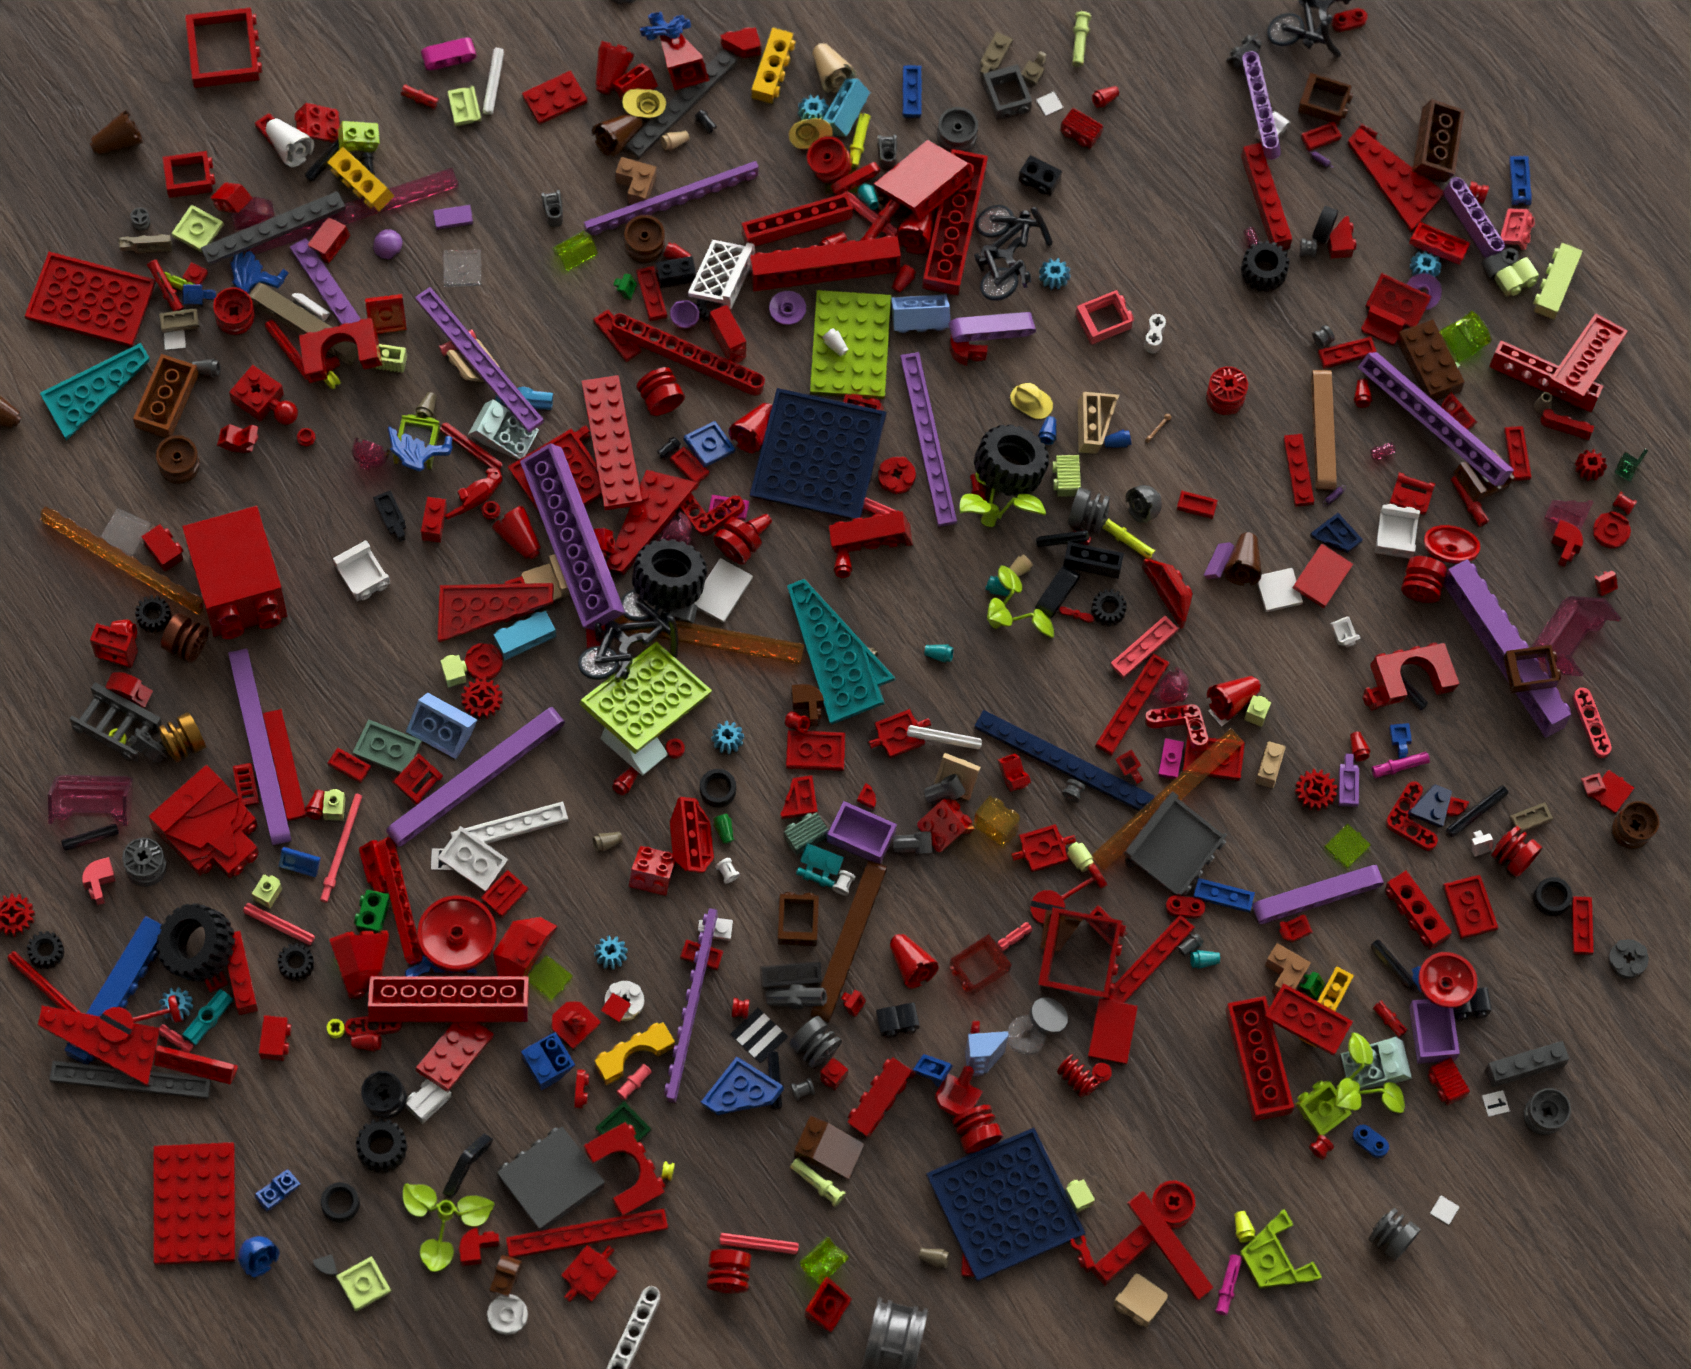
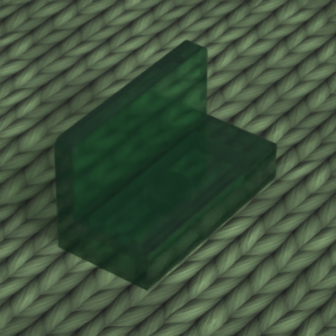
[1614,449,1648,482]

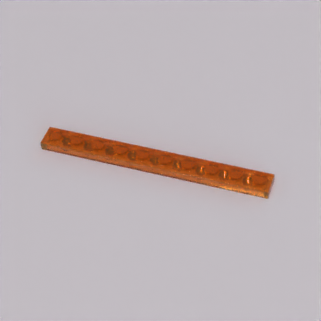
[41,506,203,615]
[614,611,804,664]
[1092,728,1244,870]

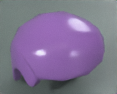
[373,229,403,259]
[670,300,700,329]

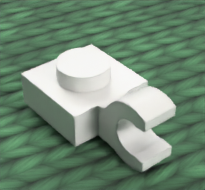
[698,918,733,941]

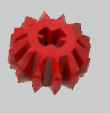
[1575,449,1607,481]

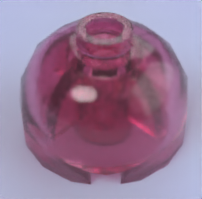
[352,437,391,471]
[656,512,692,545]
[1152,666,1189,704]

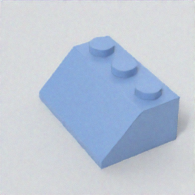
[891,294,950,333]
[406,693,477,759]
[965,1031,1008,1076]

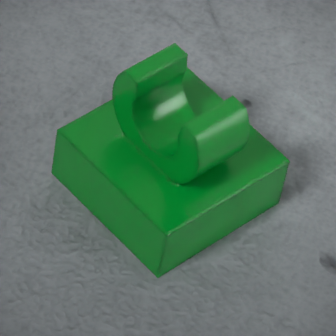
[613,273,637,300]
[1299,971,1325,999]

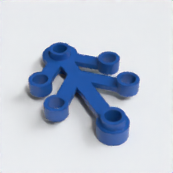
[640,12,691,40]

